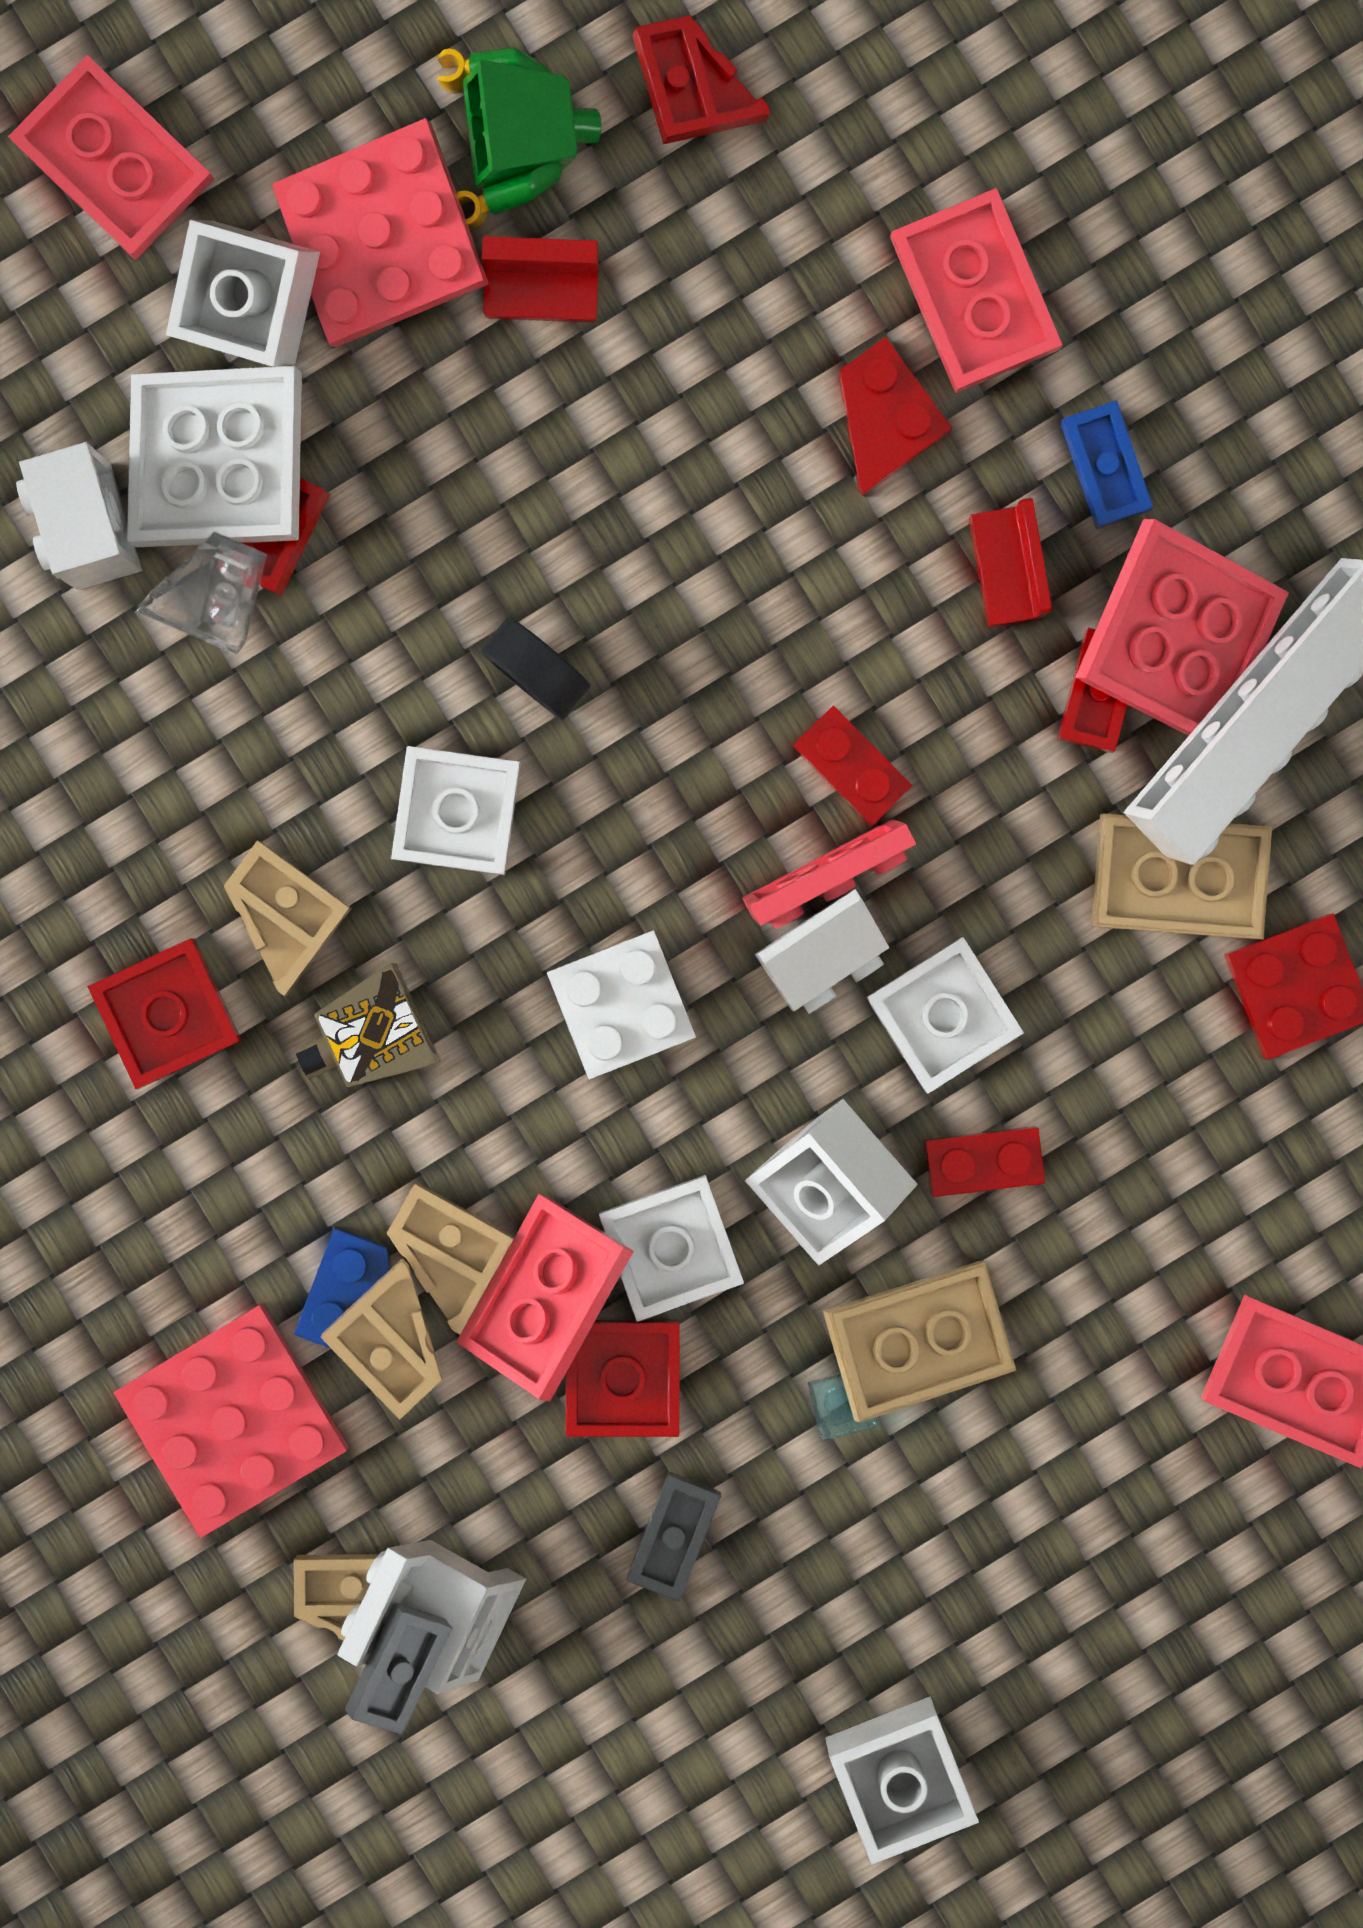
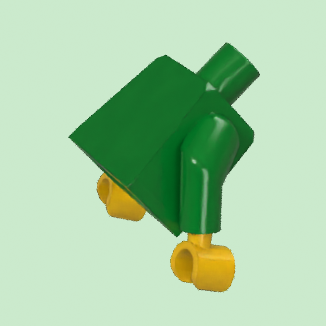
[437,47,602,230]

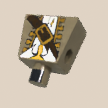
[295,963,441,1087]

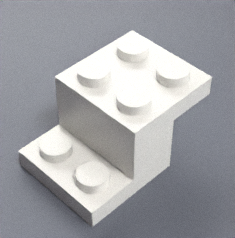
[337,1540,526,1694]

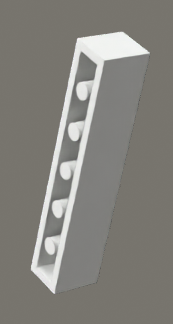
[1123,558,1363,865]

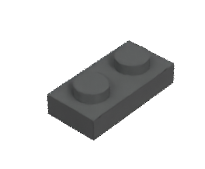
[626,1471,721,1602]
[345,1603,452,1735]

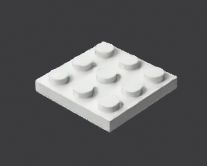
[127,366,302,547]

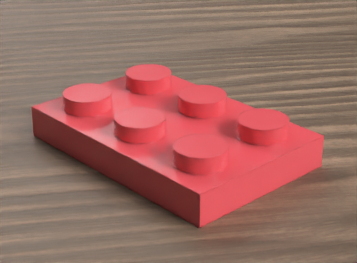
[8,55,214,260]
[890,188,1062,394]
[742,819,916,929]
[456,1194,634,1402]
[1201,1294,1363,1469]

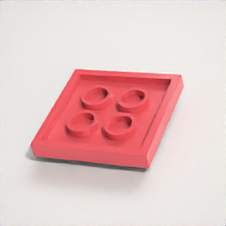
[272,118,489,348]
[1075,519,1289,736]
[113,1302,349,1538]

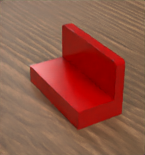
[482,236,599,323]
[969,498,1052,629]

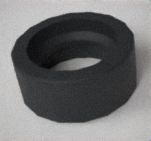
[480,617,591,720]

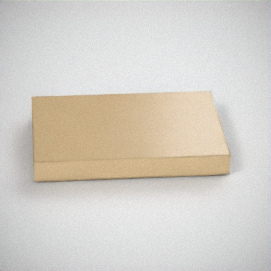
[1091,814,1272,940]
[823,1261,1017,1422]

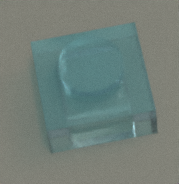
[808,1374,879,1440]

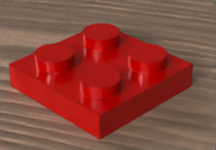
[1224,913,1363,1060]
[87,938,242,1089]
[566,1320,680,1437]

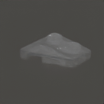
[137,532,267,655]

